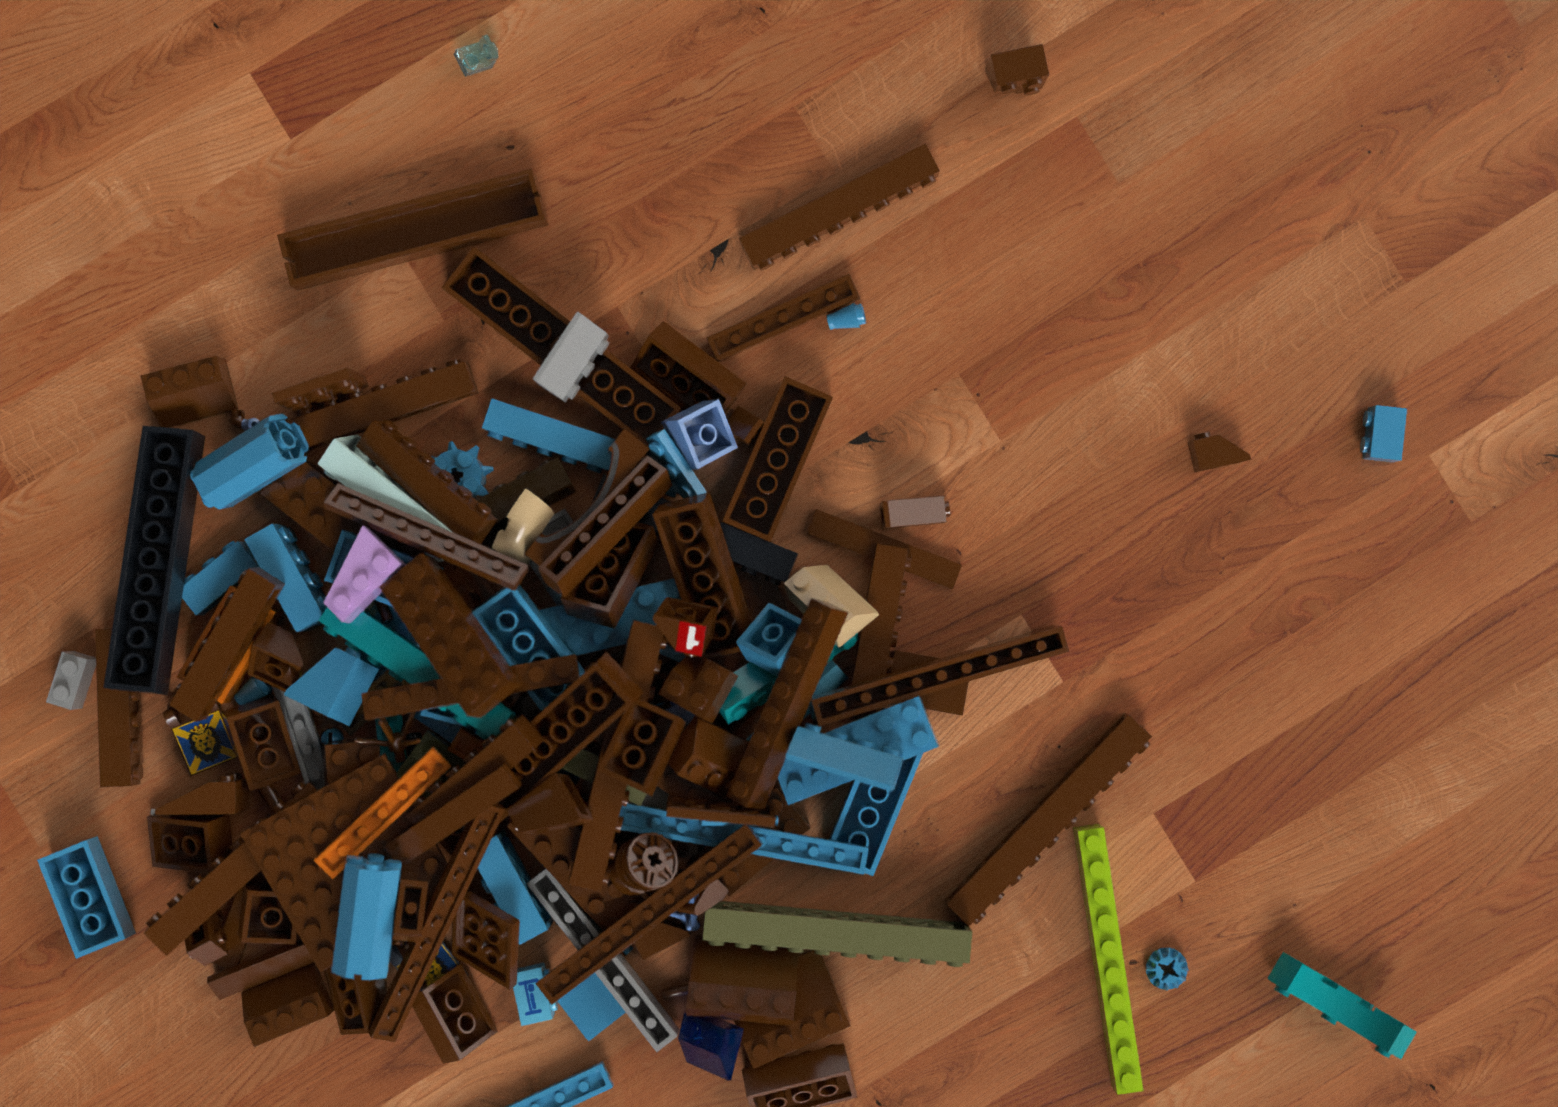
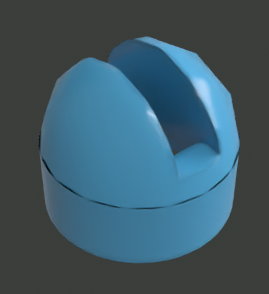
[321,728,344,742]

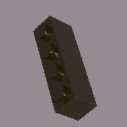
[474,457,576,541]

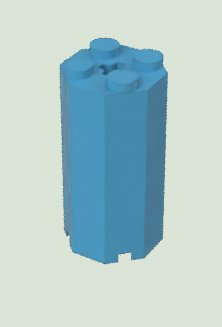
[190,414,309,510]
[332,854,402,980]

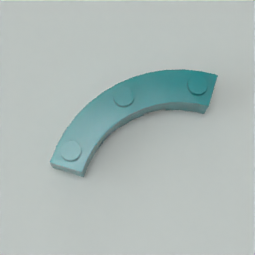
[1267,952,1417,1059]

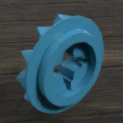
[1146,947,1189,991]

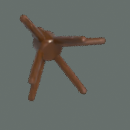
[354,712,421,763]

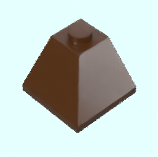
[248,622,304,692]

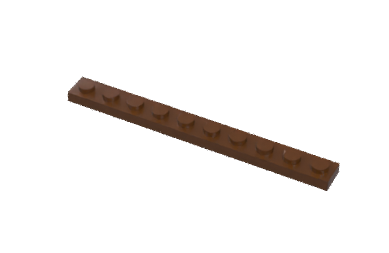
[368,803,505,1042]
[536,824,763,1005]

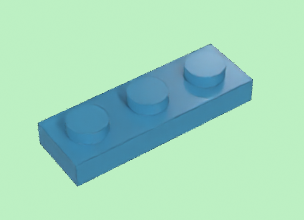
[646,429,707,498]

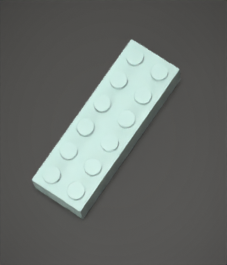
[318,434,453,562]

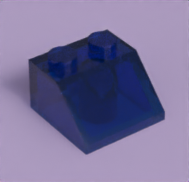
[678,1012,744,1081]

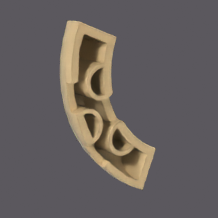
[492,488,554,572]

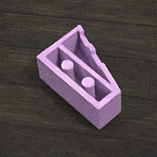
[324,526,406,623]

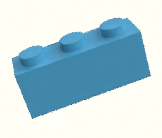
[182,541,259,615]

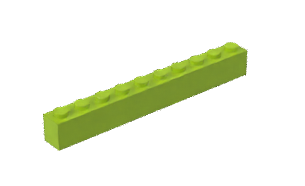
[1073,824,1143,1095]

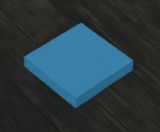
[557,973,626,1042]

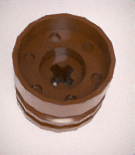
[607,832,678,897]

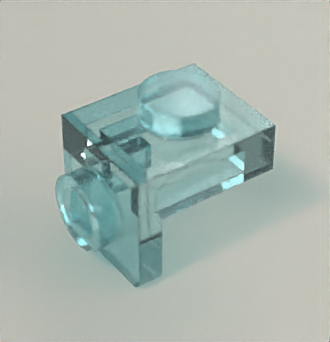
[454,34,498,77]

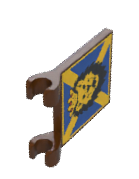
[163,701,237,776]

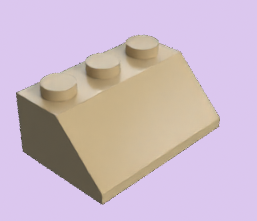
[783,565,879,648]

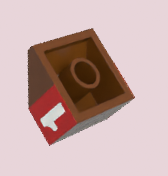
[653,597,718,657]

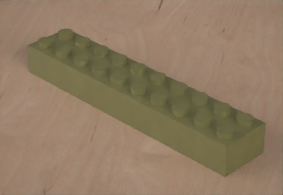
[703,901,972,967]

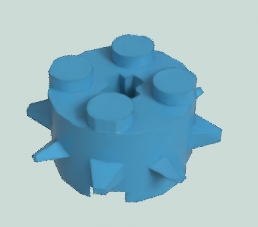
[431,441,494,498]

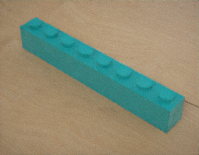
[318,607,517,740]

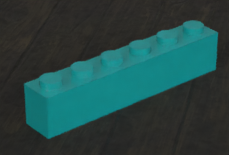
[719,633,859,724]

